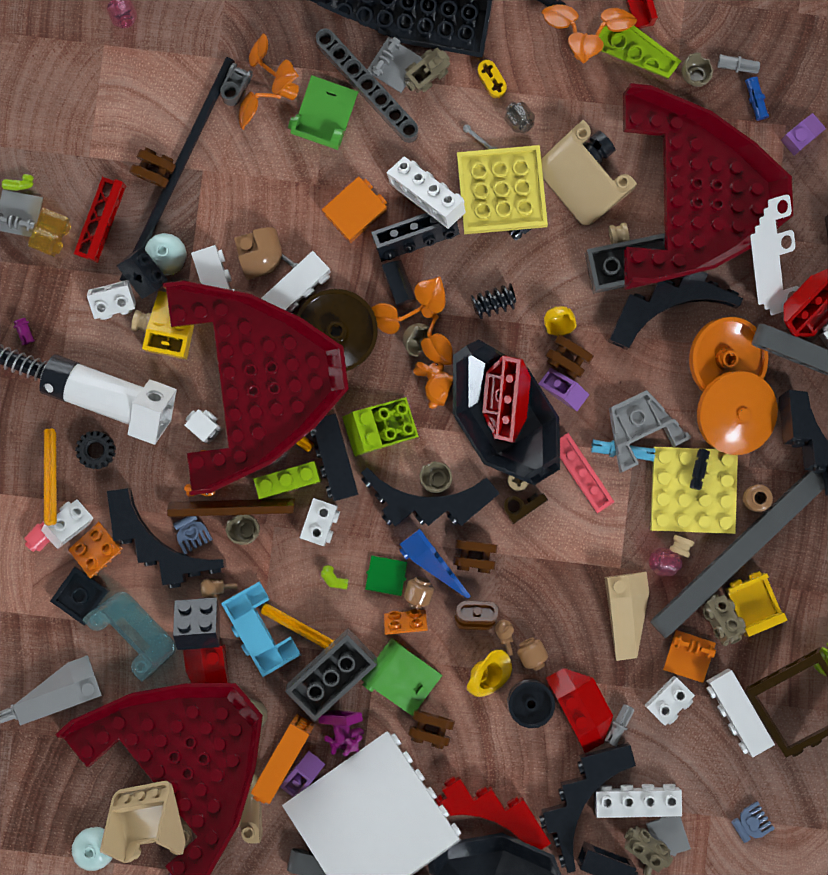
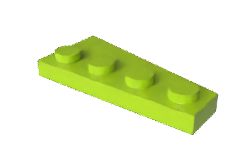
[598,26,682,79]

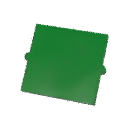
[365,555,407,596]

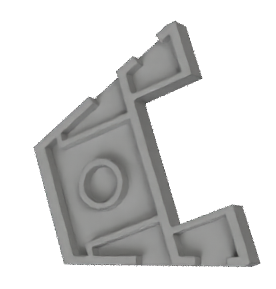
[609,390,691,473]

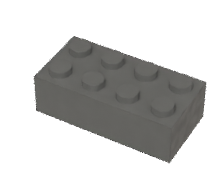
[584,233,665,294]
[285,628,377,721]

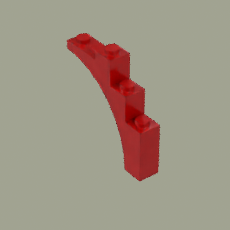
[434,776,551,850]

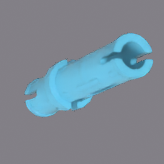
[591,439,655,462]

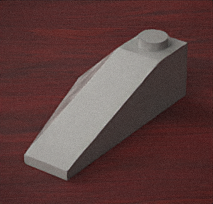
[13,655,102,726]

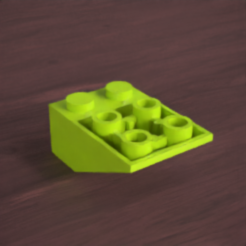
[342,397,419,456]

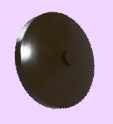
[297,289,378,372]

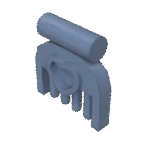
[173,516,213,555]
[731,801,775,843]

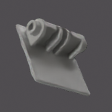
[367,37,423,93]
[0,190,43,238]

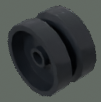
[507,679,555,728]

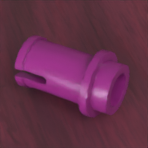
[13,318,35,346]

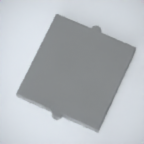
[646,816,691,856]

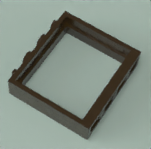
[745,647,828,758]

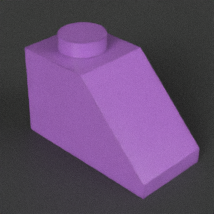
[781,113,826,155]
[539,368,589,411]
[280,751,325,797]

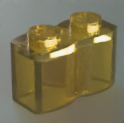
[28,208,71,257]

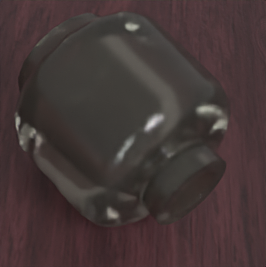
[504,102,535,133]

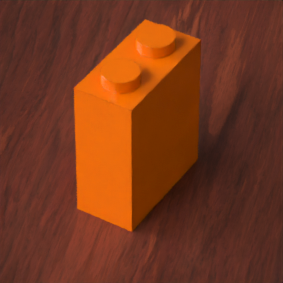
[322,176,387,244]

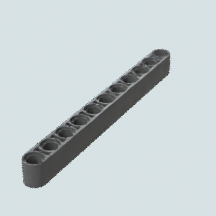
[650,470,825,638]

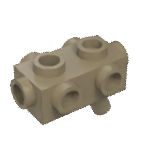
[404,48,450,93]
[702,594,746,646]
[624,825,673,875]

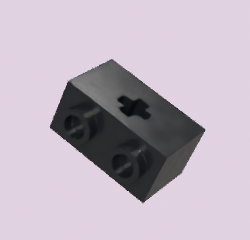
[116,247,168,299]

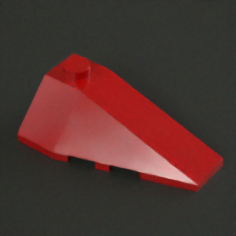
[183,644,230,683]

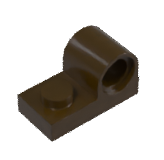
[503,492,548,524]

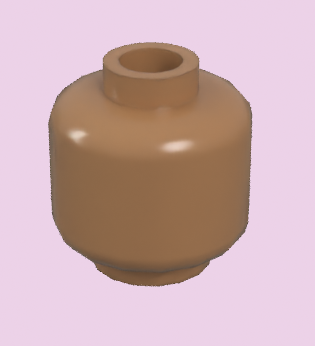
[743,484,773,512]
[404,576,434,609]
[517,637,548,671]

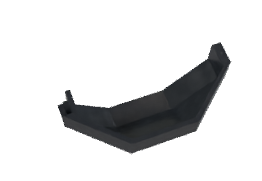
[453,339,560,485]
[428,833,561,875]

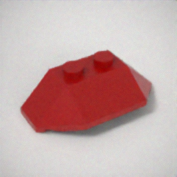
[784,269,828,337]
[482,356,531,442]
[546,668,613,753]

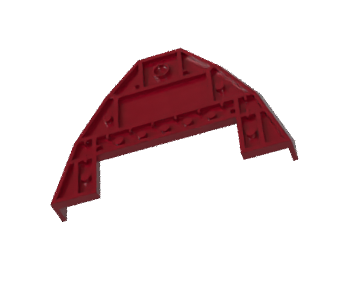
[623,83,793,290]
[163,281,349,496]
[55,683,263,875]

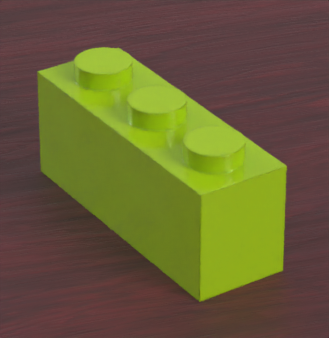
[253,461,321,499]

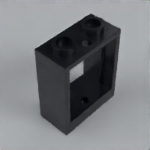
[576,841,638,875]

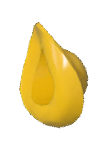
[467,650,512,697]

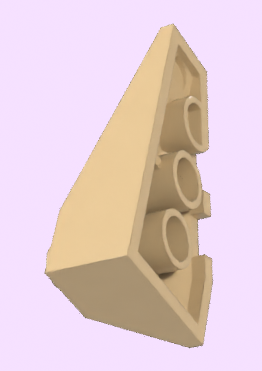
[604,572,649,661]

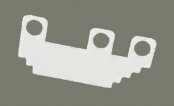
[750,195,799,315]

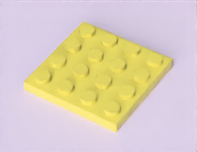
[457,145,548,234]
[650,447,738,534]

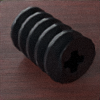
[470,283,516,319]

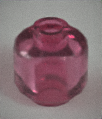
[107,0,137,28]
[649,548,682,576]

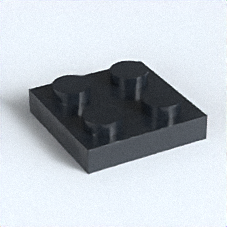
[50,567,110,625]

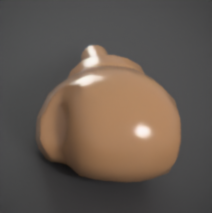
[200,578,237,600]
[495,619,514,656]

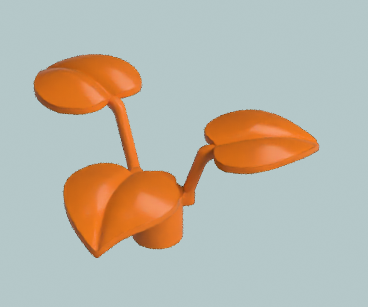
[541,5,637,64]
[239,33,299,130]
[371,277,453,365]

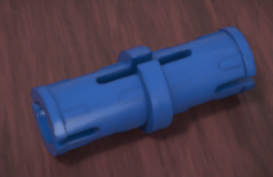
[745,76,769,121]

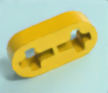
[477,60,507,98]

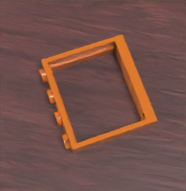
[251,713,315,804]

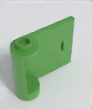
[288,75,359,150]
[362,638,443,716]

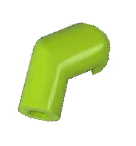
[2,174,34,191]
[321,565,349,590]

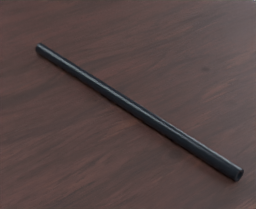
[119,57,235,281]

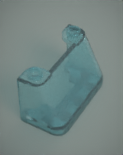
[82,592,176,682]

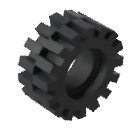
[75,431,116,469]

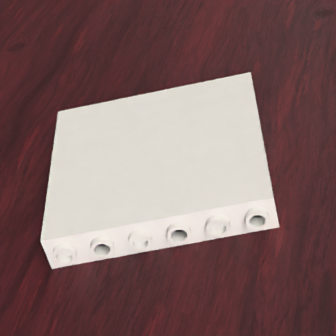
[282,731,462,875]

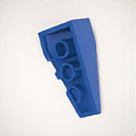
[399,529,471,599]

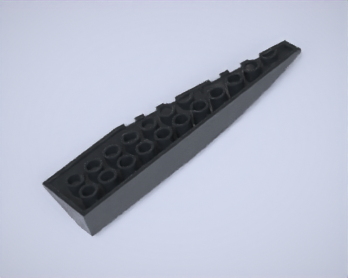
[307,0,494,58]

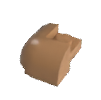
[234,227,282,280]

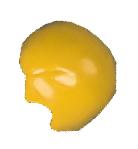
[544,306,576,336]

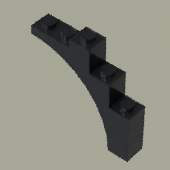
[608,271,743,350]
[779,390,828,496]
[361,467,500,527]
[107,488,226,589]
[539,742,636,873]

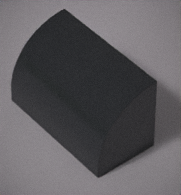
[382,260,416,307]

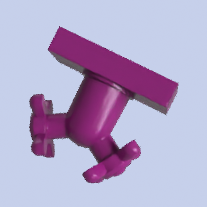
[318,710,364,756]

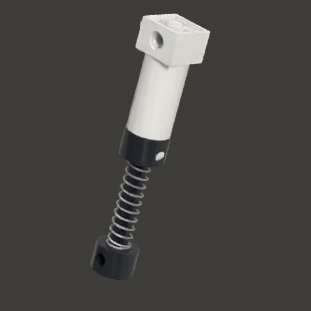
[0,344,177,445]

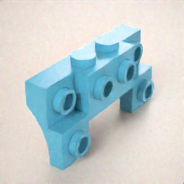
[221,581,301,677]

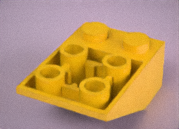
[142,291,194,360]

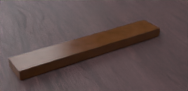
[167,498,295,517]

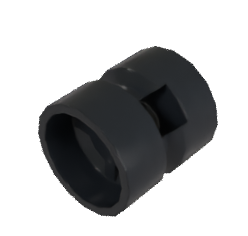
[583,130,616,165]

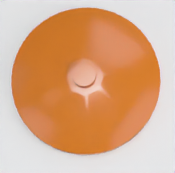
[689,317,768,392]
[697,371,778,455]

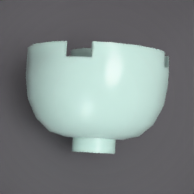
[145,233,187,276]
[72,827,112,871]

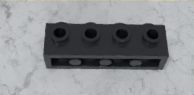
[371,213,460,262]
[310,413,359,502]

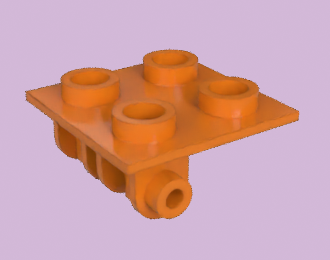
[68,522,123,579]
[384,609,428,635]
[663,630,716,683]

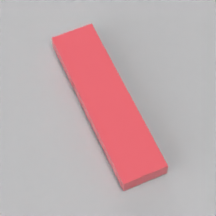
[560,433,614,514]

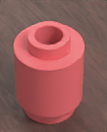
[24,522,50,552]

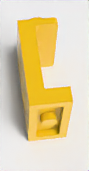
[725,571,788,637]

